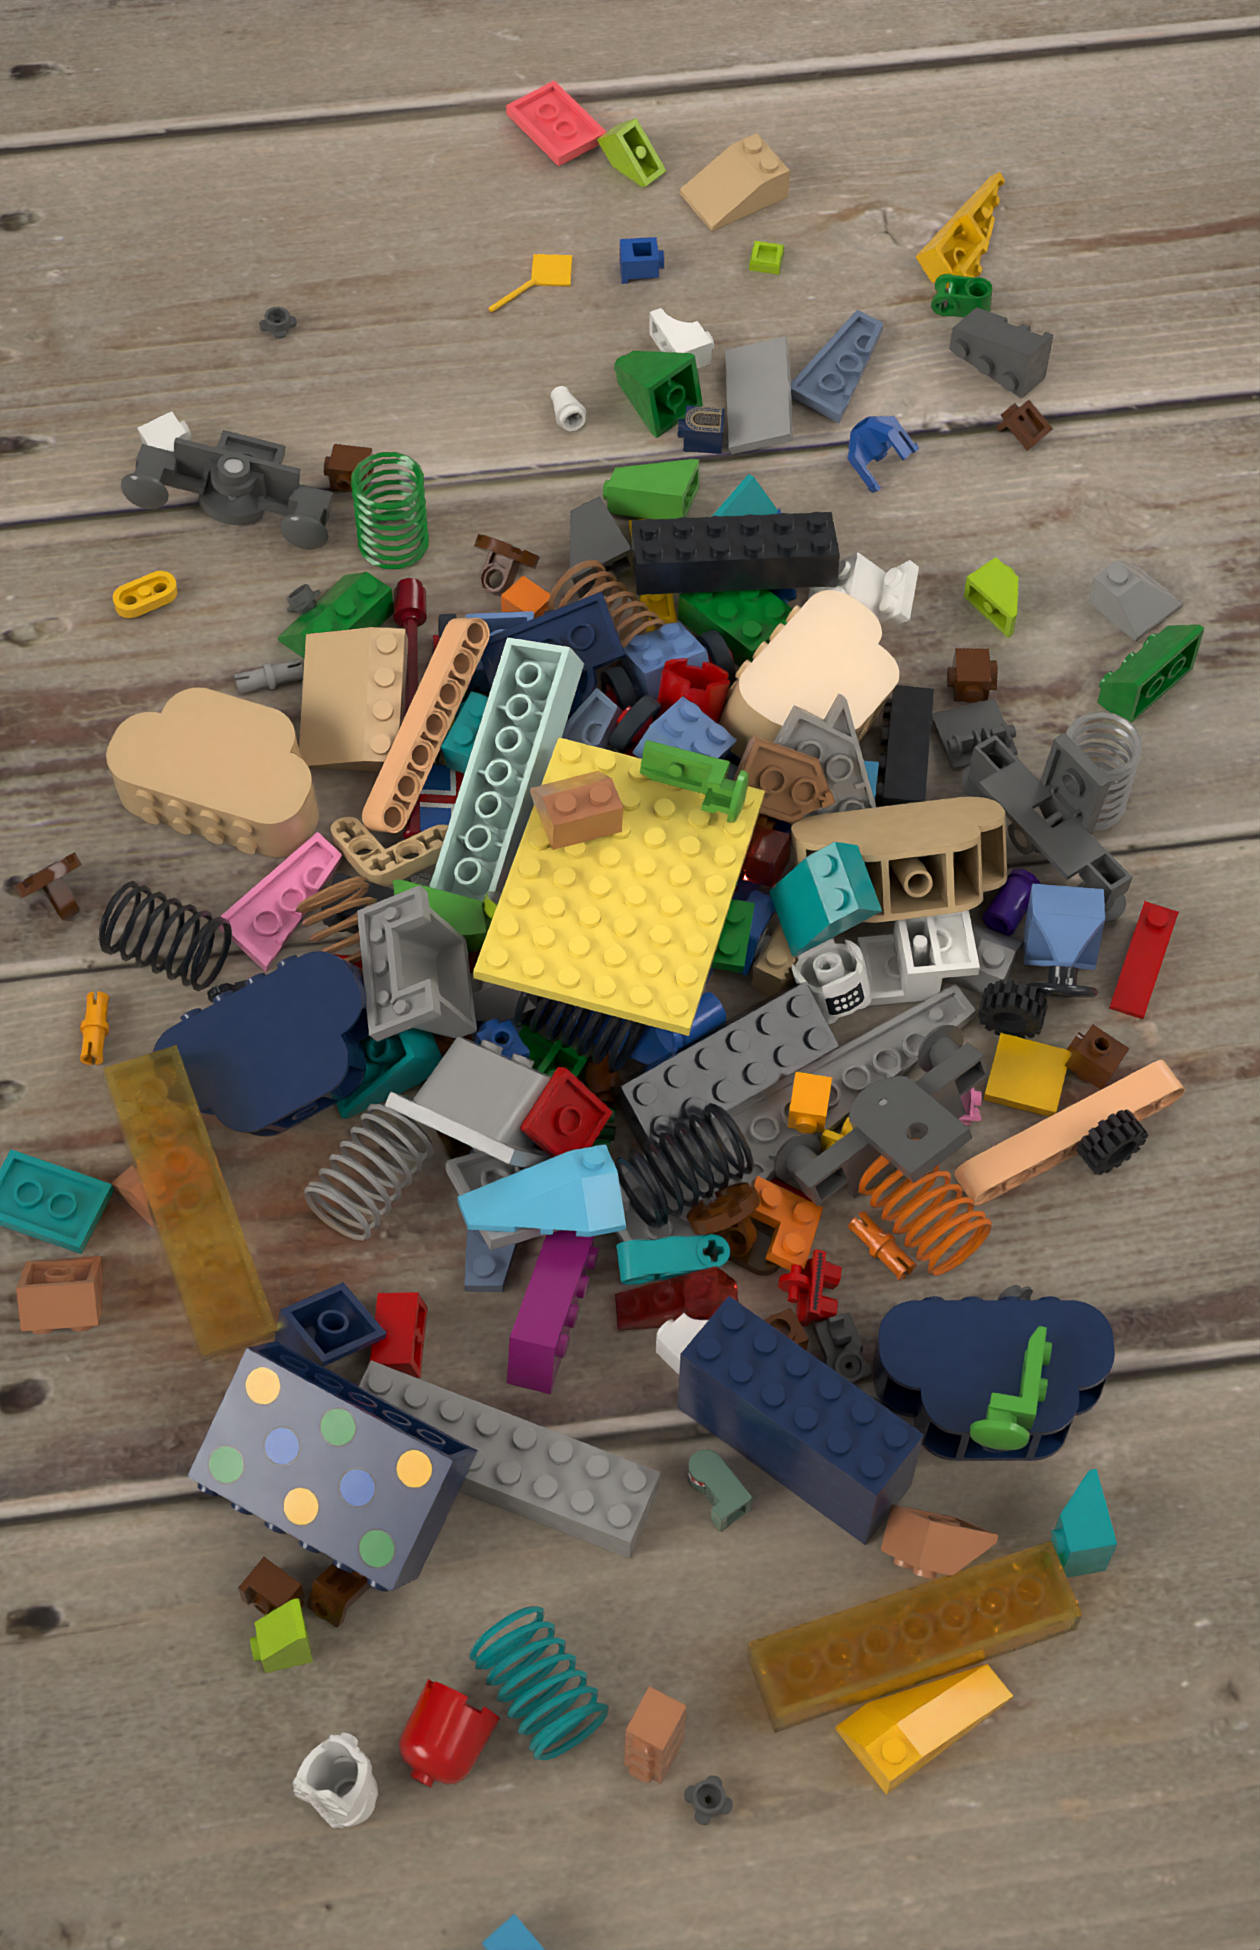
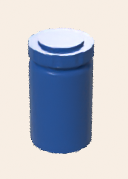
[655,992,727,1053]

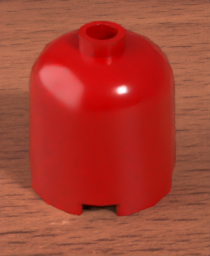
[655,658,730,724]
[398,1679,500,1788]

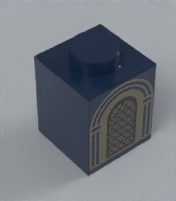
[678,406,725,454]

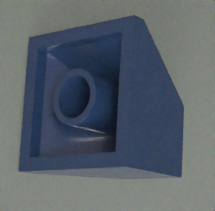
[275,1282,387,1367]

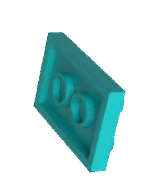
[0,1149,114,1254]

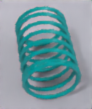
[469,1606,609,1761]

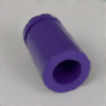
[982,869,1041,936]

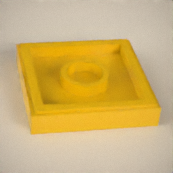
[983,1033,1071,1117]

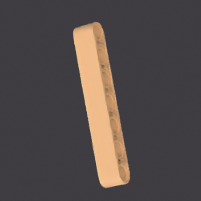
[362,618,490,833]
[953,1060,1185,1206]

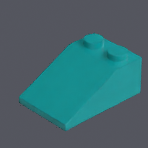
[769,842,882,957]
[336,1028,442,1119]

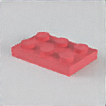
[506,80,606,167]

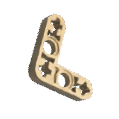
[330,817,449,887]

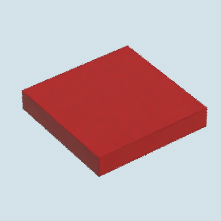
[519,1067,613,1158]

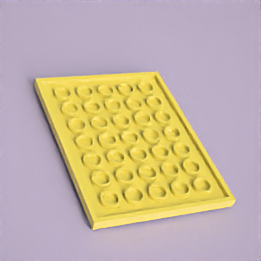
[474,737,765,1036]

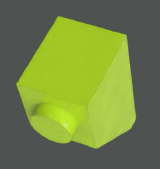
[597,118,666,187]
[963,557,1019,638]
[249,1598,313,1673]

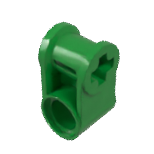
[931,274,993,317]

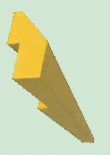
[915,172,1005,289]

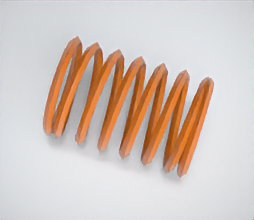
[858,1139,992,1276]

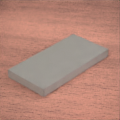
[725,336,793,454]

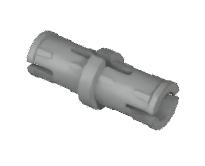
[234,658,304,695]

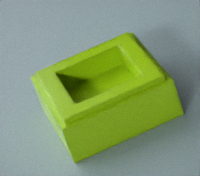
[749,241,785,275]

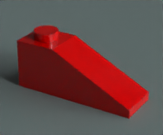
[1109,901,1179,1019]

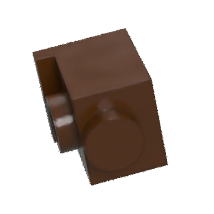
[238,1557,305,1616]

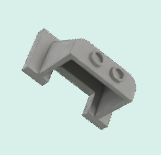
[357,885,477,1041]
[385,1036,551,1168]

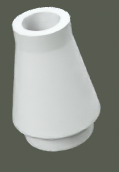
[551,386,586,431]

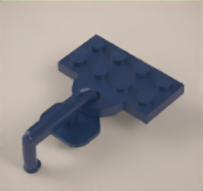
[481,592,627,722]

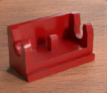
[369,1292,428,1378]

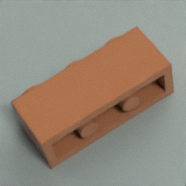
[625,1686,687,1784]

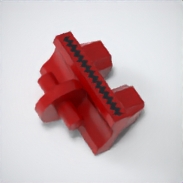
[778,1249,842,1327]

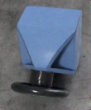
[1023,884,1105,998]

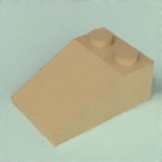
[680,133,790,232]

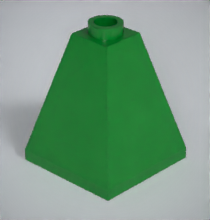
[614,350,703,438]

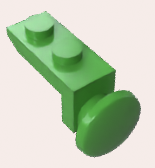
[640,740,749,823]
[970,1326,1052,1450]

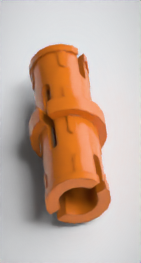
[848,1211,917,1281]

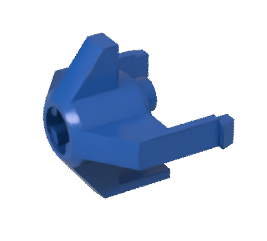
[848,416,919,493]

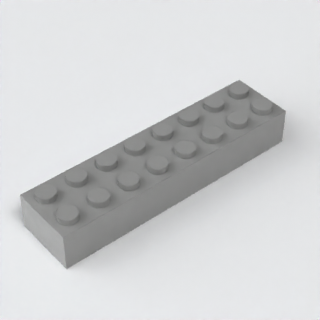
[359,1361,660,1558]

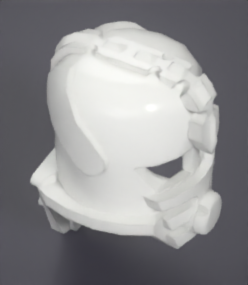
[293,1732,378,1829]

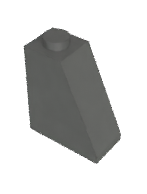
[570,496,634,598]

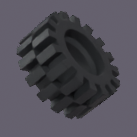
[978,980,1048,1039]
[1076,1109,1148,1175]

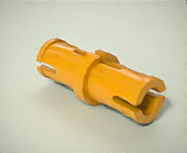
[80,991,110,1065]

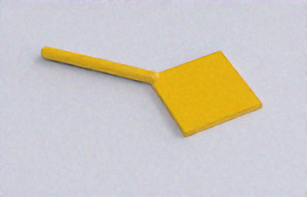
[488,254,572,312]

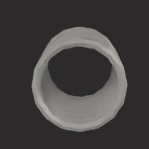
[1066,711,1143,831]
[304,1104,434,1241]

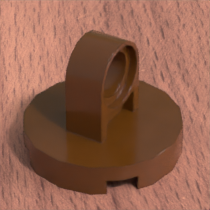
[474,534,540,596]
[13,852,82,921]
[686,1182,761,1257]

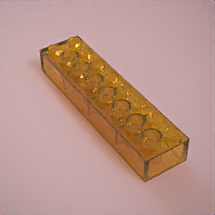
[103,1045,277,1362]
[747,1541,1083,1733]

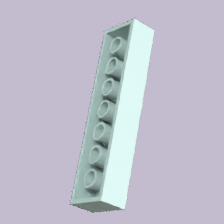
[430,637,584,915]

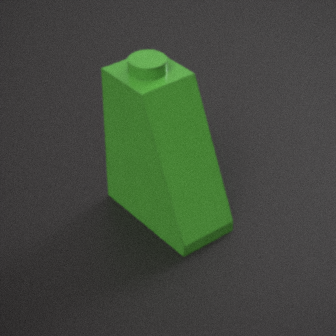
[603,459,700,519]
[393,879,492,952]

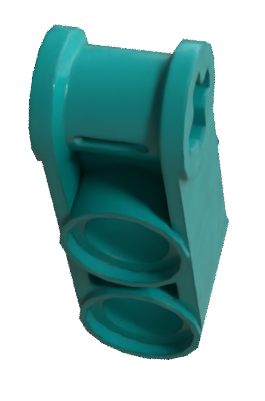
[616,1234,730,1285]

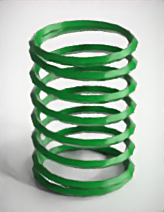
[351,452,429,569]

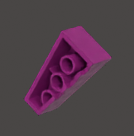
[506,1230,599,1395]

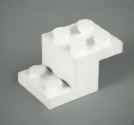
[808,552,919,634]
[857,910,980,1006]

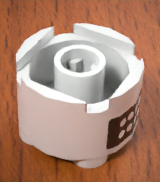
[792,938,871,1024]

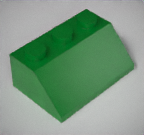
[278,572,393,659]
[1097,624,1205,723]

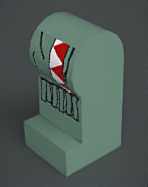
[688,1449,753,1532]

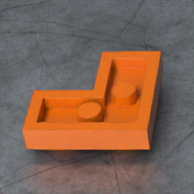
[749,1176,823,1271]

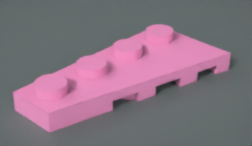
[219,832,342,972]

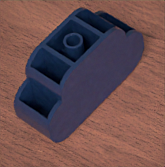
[152,951,369,1137]
[873,1296,1115,1461]

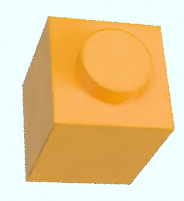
[787,1072,832,1134]

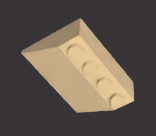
[299,627,408,771]

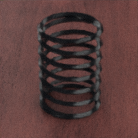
[98,881,232,991]
[514,991,646,1074]
[615,1103,754,1229]

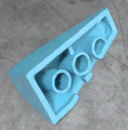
[457,1144,626,1237]

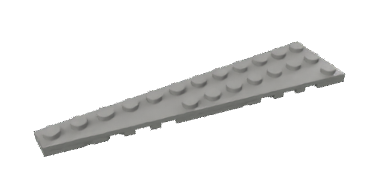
[615,984,976,1242]

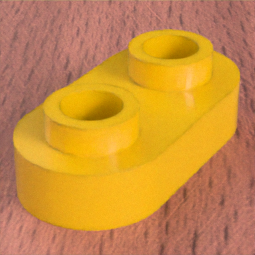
[112,571,178,618]

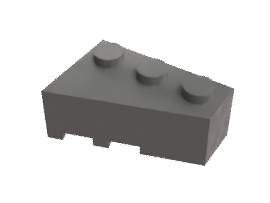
[949,307,1054,399]

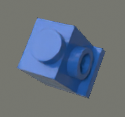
[619,237,664,284]
[476,1019,530,1059]

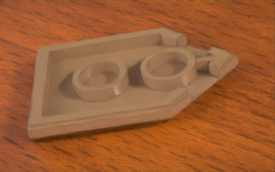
[733,736,836,824]

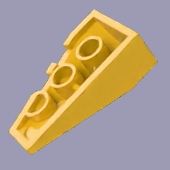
[835,1664,1013,1795]

